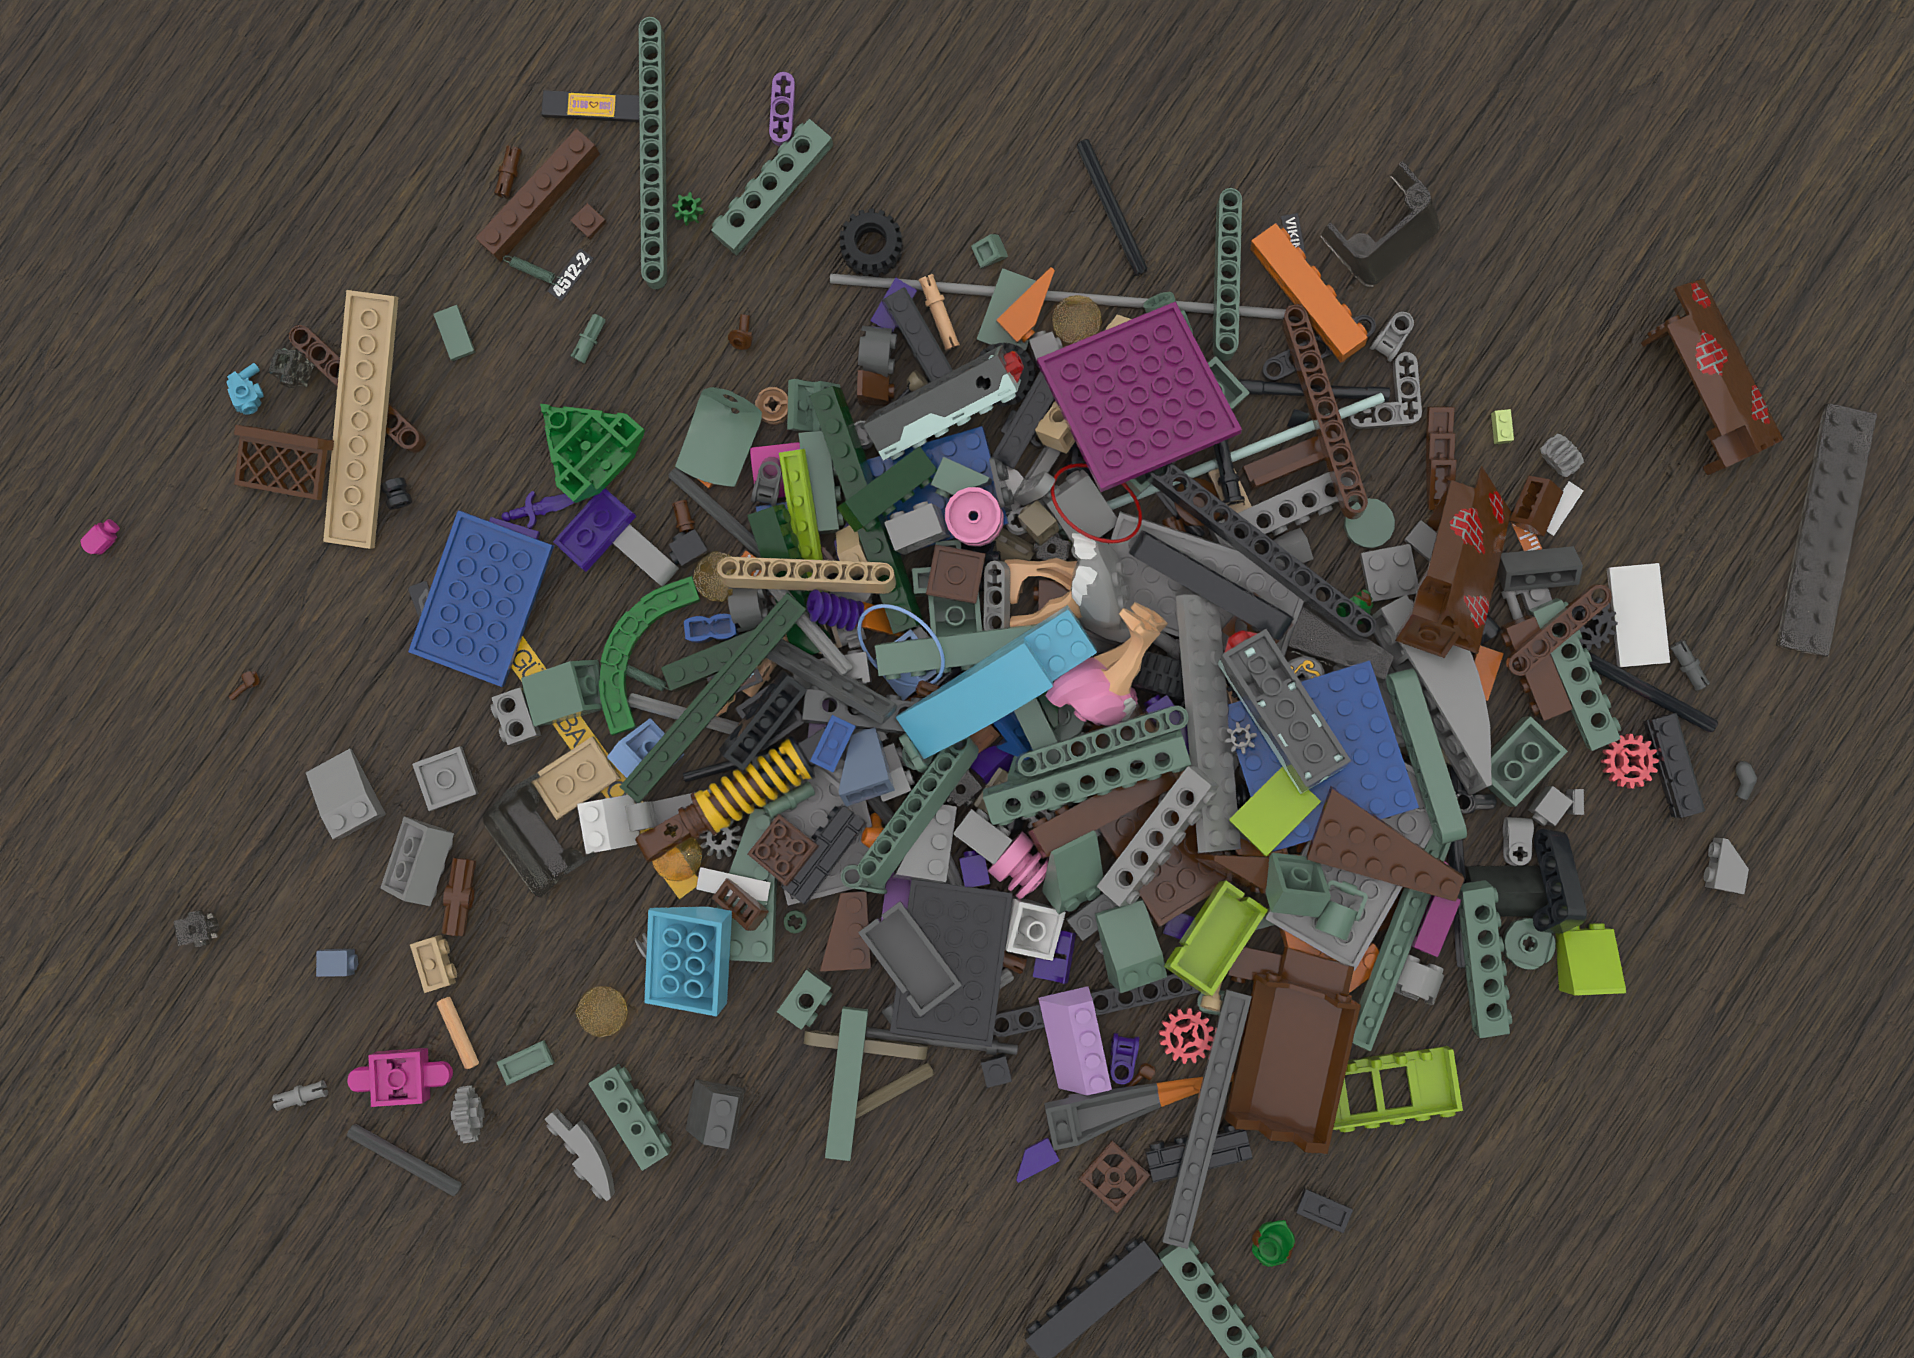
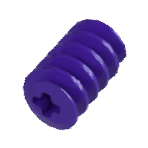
[807,589,864,631]

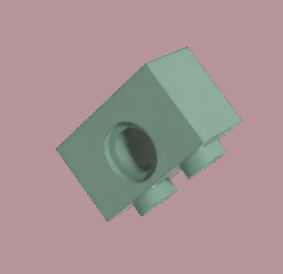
[777,968,833,1030]

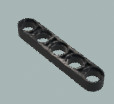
[1262,315,1376,382]

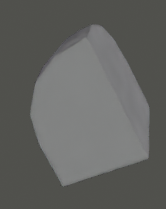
[1274,527,1313,565]

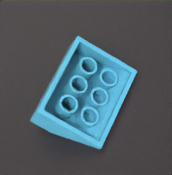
[644,907,732,1016]

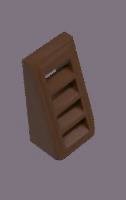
[712,878,769,931]

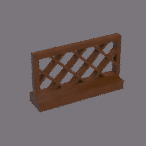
[234,425,334,500]

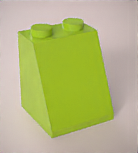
[1556,923,1626,995]

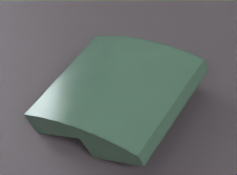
[787,379,840,432]

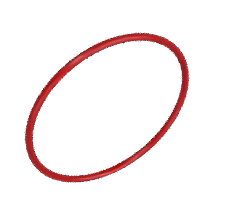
[1051,463,1142,544]

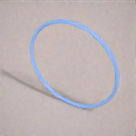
[857,604,945,688]

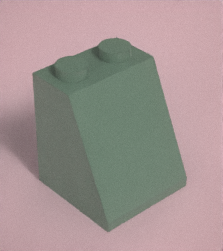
[521,660,603,727]

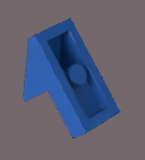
[993,711,1033,760]

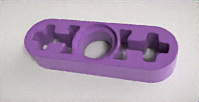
[769,72,795,146]

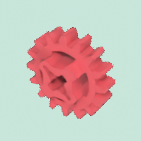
[1601,734,1659,788]
[1159,1007,1214,1064]

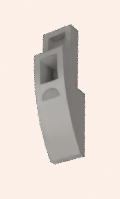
[544,1109,615,1201]

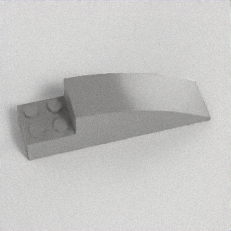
[1372,595,1492,795]

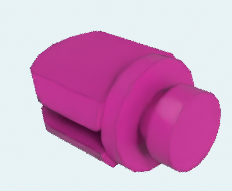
[81,519,120,555]

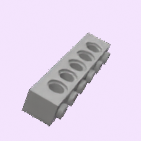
[1208,472,1353,548]
[1097,766,1220,907]

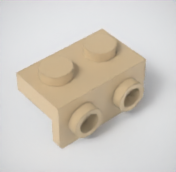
[410,935,457,993]

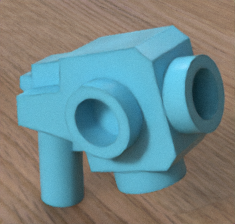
[226,363,264,415]

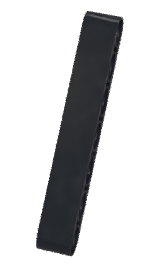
[1129,530,1294,641]

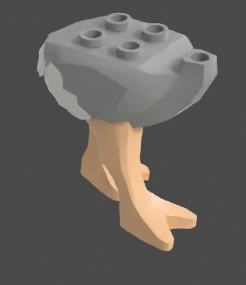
[1004,533,1131,643]

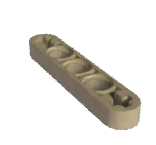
[803,1030,928,1060]

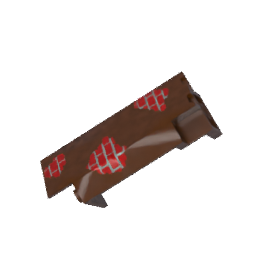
[1641,279,1784,476]
[1395,466,1511,658]

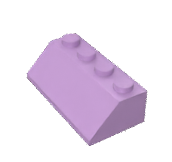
[1038,986,1112,1095]

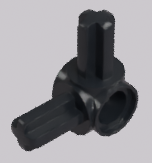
[1449,766,1497,814]

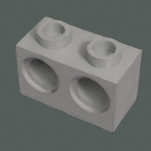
[491,687,542,746]

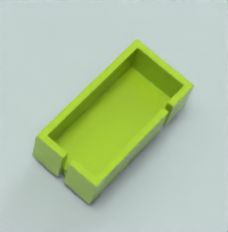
[1164,881,1268,996]

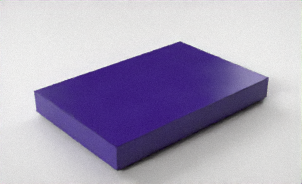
[553,488,636,572]

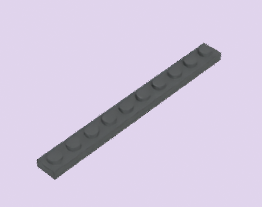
[1162,989,1252,1249]

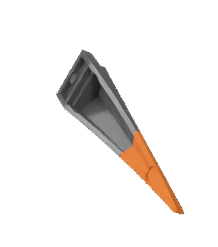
[1044,1072,1235,1150]

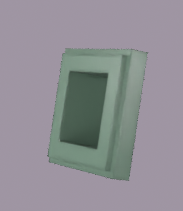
[971,234,1008,268]

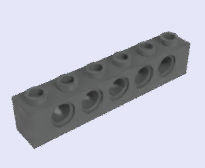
[801,685,922,734]

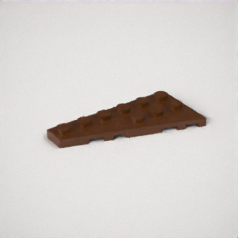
[1306,786,1464,902]

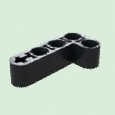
[1533,829,1587,934]

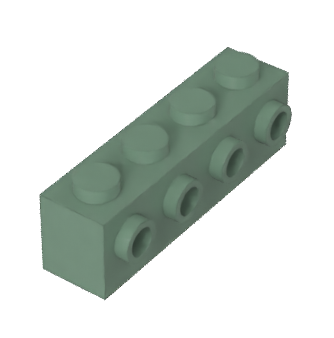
[588,1064,672,1171]

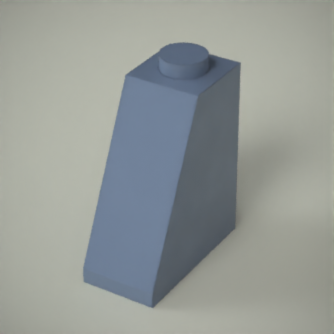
[838,727,895,807]

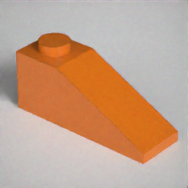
[996,267,1055,343]

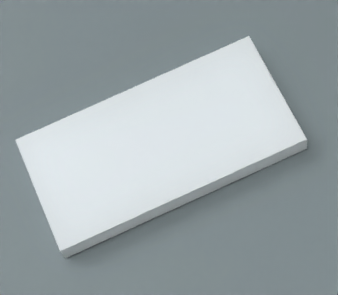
[1607,563,1670,667]

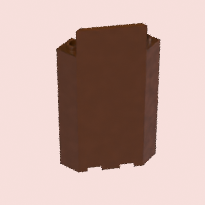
[1225,947,1361,1154]

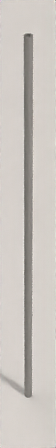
[830,274,1300,321]

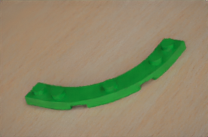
[599,576,701,736]

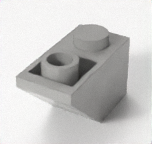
[1704,838,1749,894]

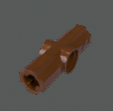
[442,858,476,936]

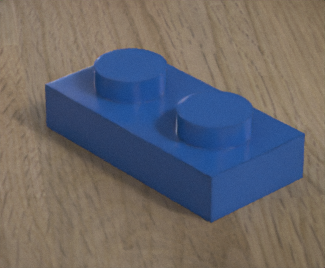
[810,715,856,773]

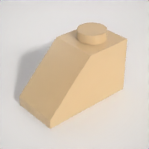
[836,526,868,578]

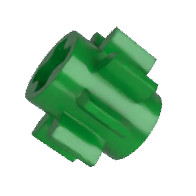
[672,192,704,226]

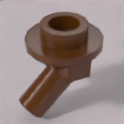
[728,314,753,350]

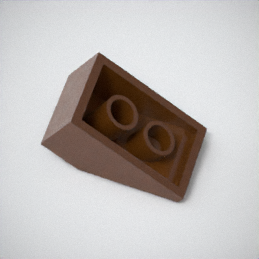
[1195,853,1269,894]

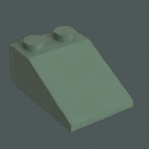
[1042,830,1103,914]
[1095,898,1167,993]

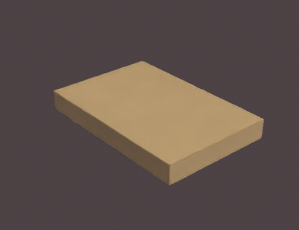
[530,736,621,820]

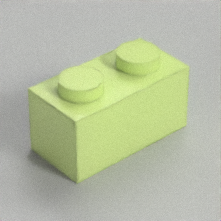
[1491,409,1514,444]

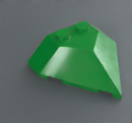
[540,404,645,503]

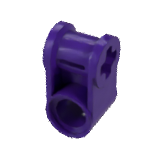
[1109,1033,1139,1084]

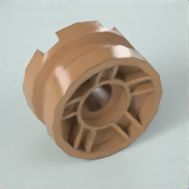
[755,387,788,425]

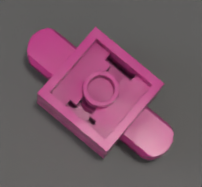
[347,1048,453,1107]

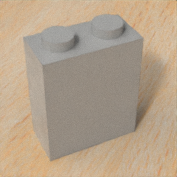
[1041,470,1117,544]

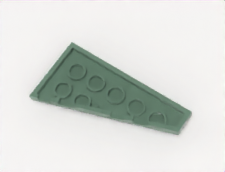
[717,808,777,962]

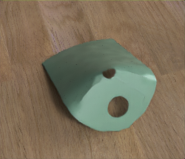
[675,387,762,487]

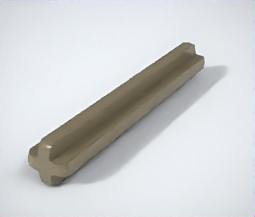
[856,1063,934,1119]

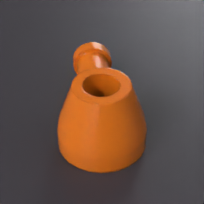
[861,813,884,848]

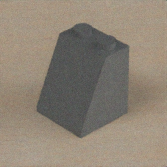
[686,1079,745,1149]

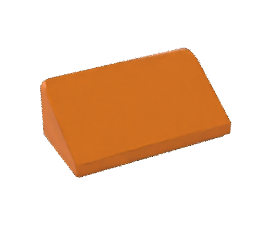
[856,602,904,637]

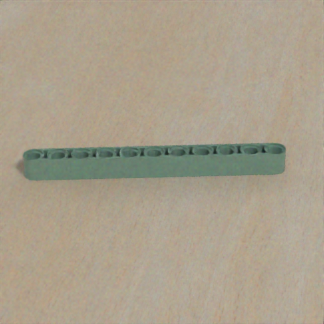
[639,17,667,289]

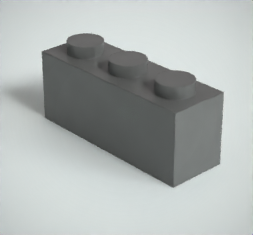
[1497,546,1583,592]

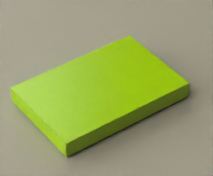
[1229,766,1321,857]

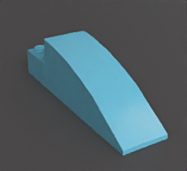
[896,605,1097,759]

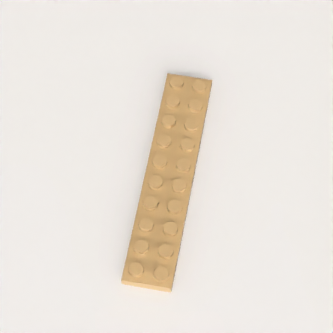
[323,290,399,549]

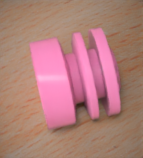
[988,832,1050,900]

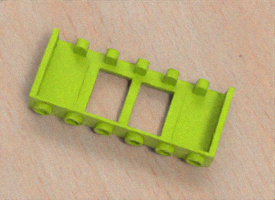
[1333,1046,1463,1132]

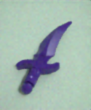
[502,491,574,529]

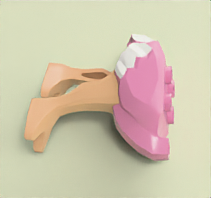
[1045,602,1168,726]

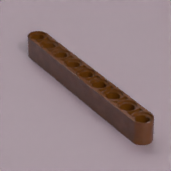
[1282,304,1368,520]

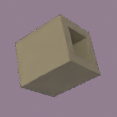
[1018,500,1060,546]

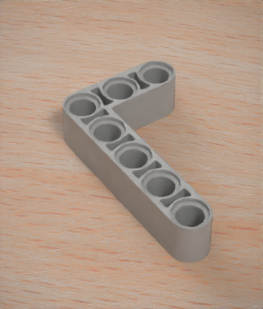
[625,787,756,832]

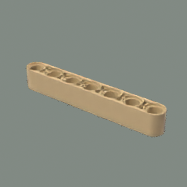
[717,557,896,594]

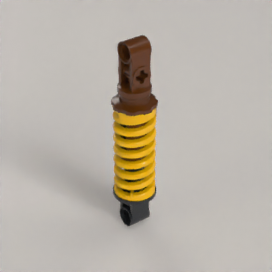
[635,726,827,862]

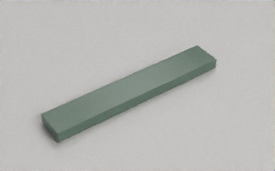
[825,1006,868,1161]

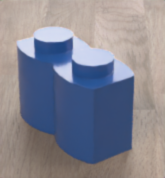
[684,614,739,643]

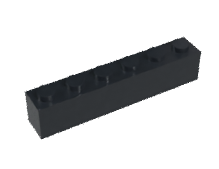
[1024,1235,1164,1358]

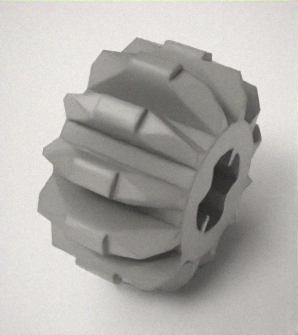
[1540,434,1584,477]
[700,818,742,859]

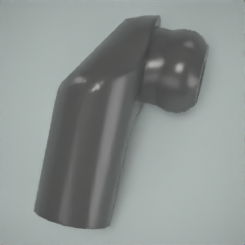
[1735,761,1757,800]

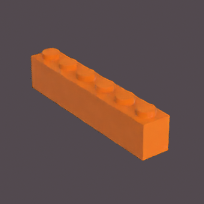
[1250,223,1368,363]

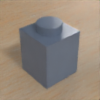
[316,949,358,977]

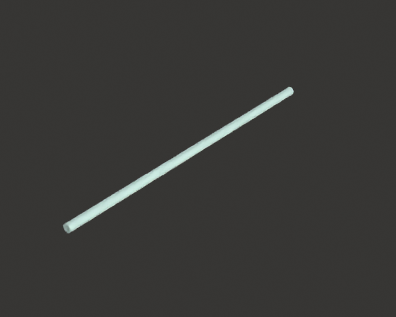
[1058,393,1385,531]

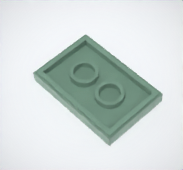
[977,268,1036,351]

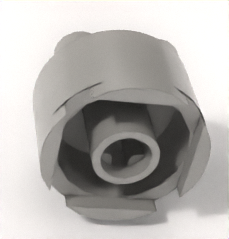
[1394,955,1444,1005]

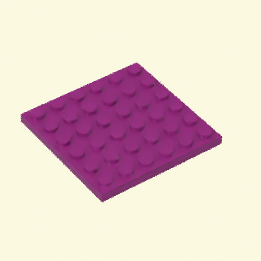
[1037,301,1242,492]

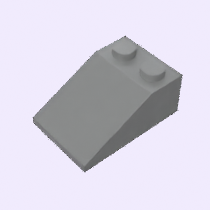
[306,749,386,839]

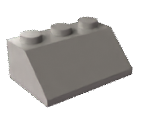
[380,816,454,906]

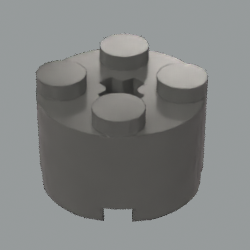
[858,325,898,378]
[728,587,775,632]

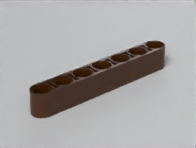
[289,325,426,453]

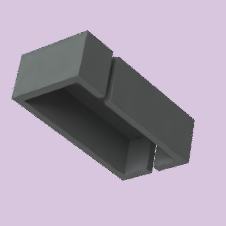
[858,901,962,1017]

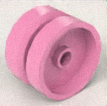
[945,487,1004,546]

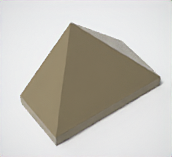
[993,528,1038,562]

